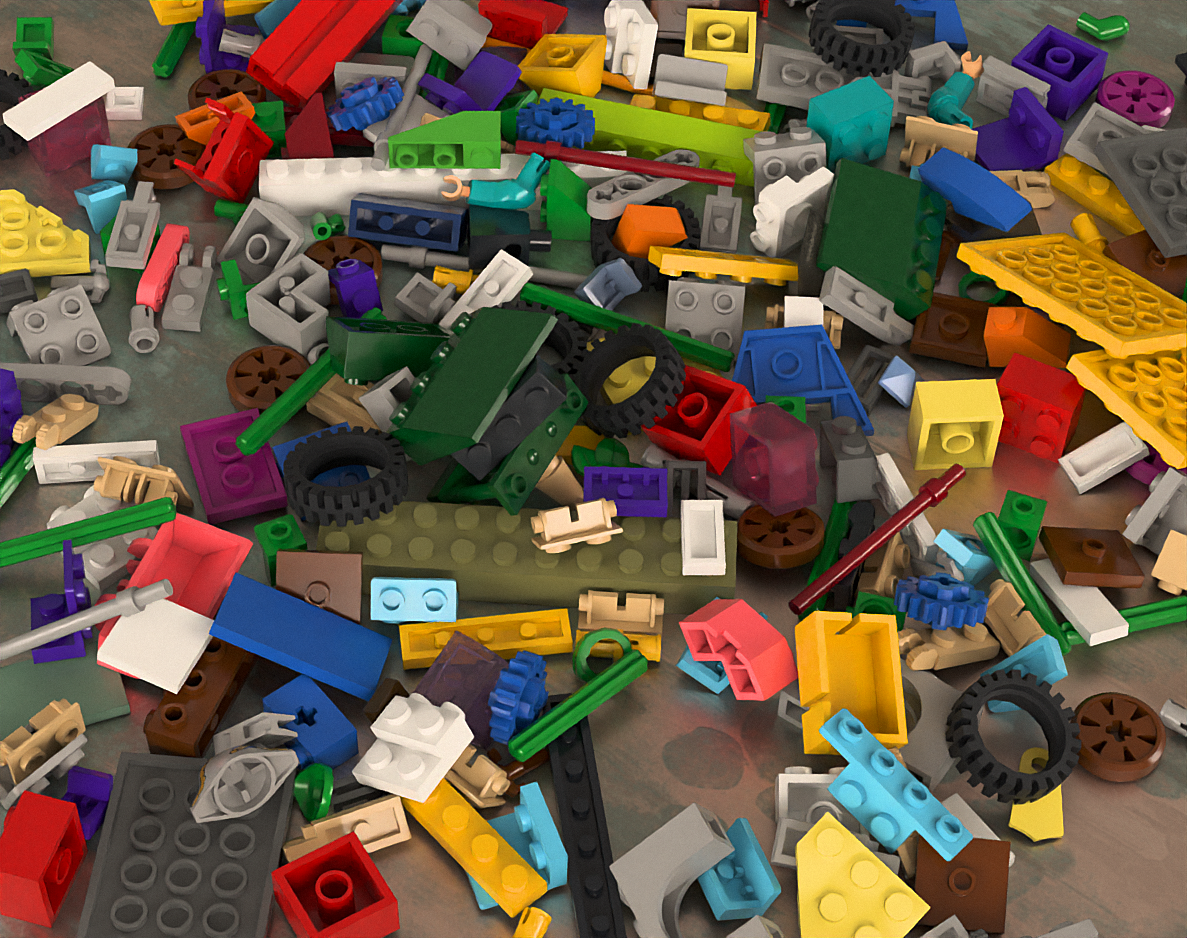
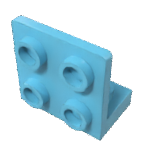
[465,782,568,910]

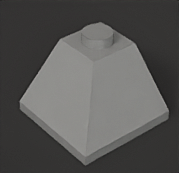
[216,197,305,285]

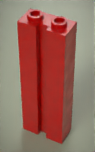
[246,0,403,108]

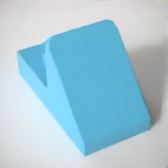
[74,180,127,234]
[933,528,997,586]
[980,634,1068,713]

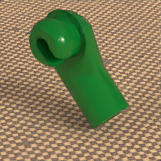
[1076,12,1130,41]
[214,198,249,227]
[310,212,346,240]

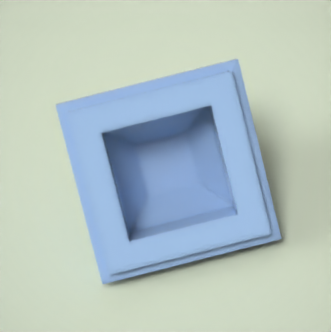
[878,355,925,408]

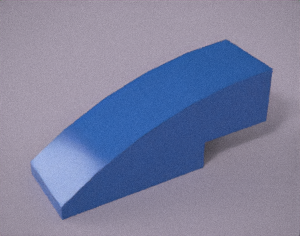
[918,147,1032,232]

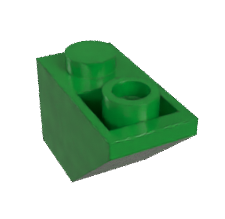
[540,159,594,242]

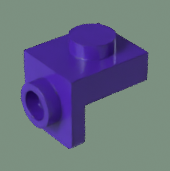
[328,259,384,318]
[60,766,113,840]

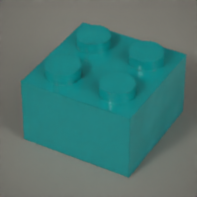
[806,76,894,174]

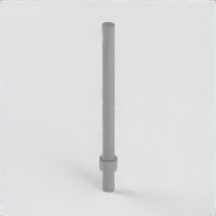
[371,44,433,171]
[381,244,589,288]
[0,579,173,661]

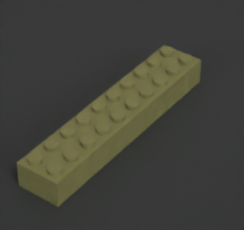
[316,501,737,615]

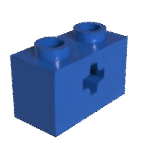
[262,674,359,770]

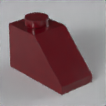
[281,92,335,159]

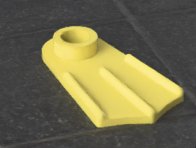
[1008,747,1064,842]

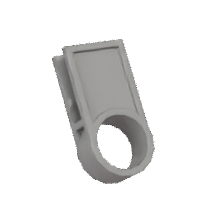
[212,712,298,755]

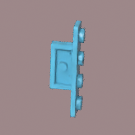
[819,708,973,861]

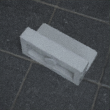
[652,54,728,106]

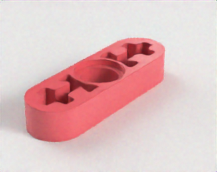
[136,223,190,313]

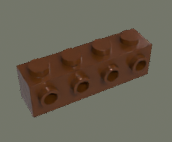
[143,599,260,758]

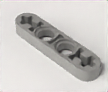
[586,149,700,220]
[0,362,131,405]

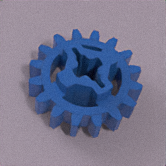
[326,77,404,131]
[516,98,595,149]
[894,572,989,630]
[488,650,549,745]

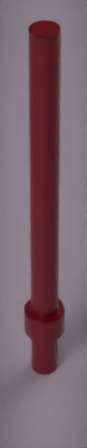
[515,139,736,188]
[788,463,966,616]

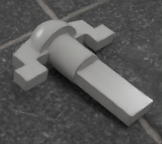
[50,259,110,306]
[910,550,964,581]

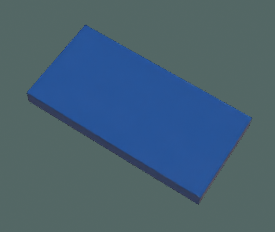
[209,573,393,701]

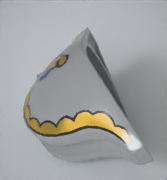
[190,743,300,823]

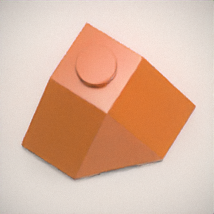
[983,306,1071,368]

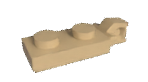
[282,794,411,863]

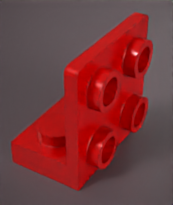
[478,0,568,49]

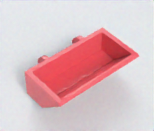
[95,512,253,679]

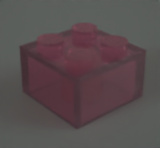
[18,88,112,177]
[730,402,819,516]

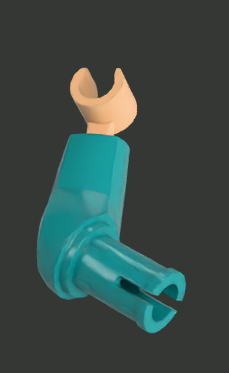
[927,51,984,129]
[441,152,550,210]

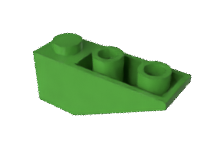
[388,111,501,169]

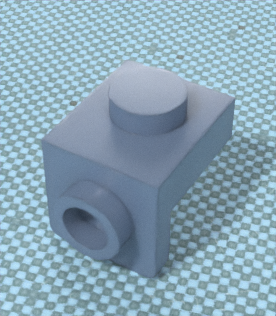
[574,258,642,311]

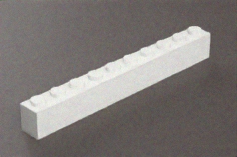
[259,151,628,217]

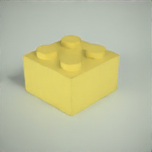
[684,8,756,90]
[907,379,1004,470]

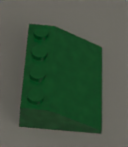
[816,158,948,322]
[386,307,558,466]

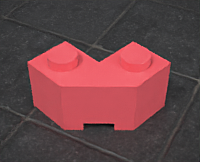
[679,599,798,701]

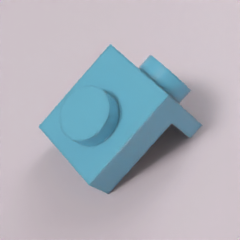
[91,144,138,183]

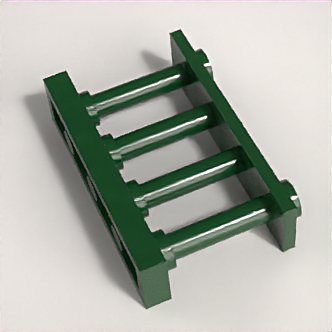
[426,373,589,516]

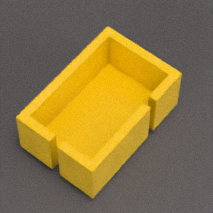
[794,611,908,755]

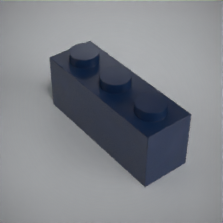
[348,193,469,252]

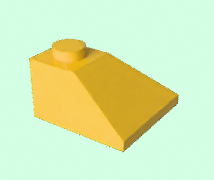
[518,34,607,98]

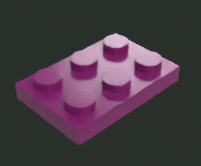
[180,408,288,525]

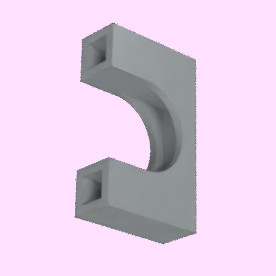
[777,631,984,794]
[609,802,785,938]

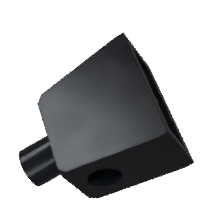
[467,205,552,270]

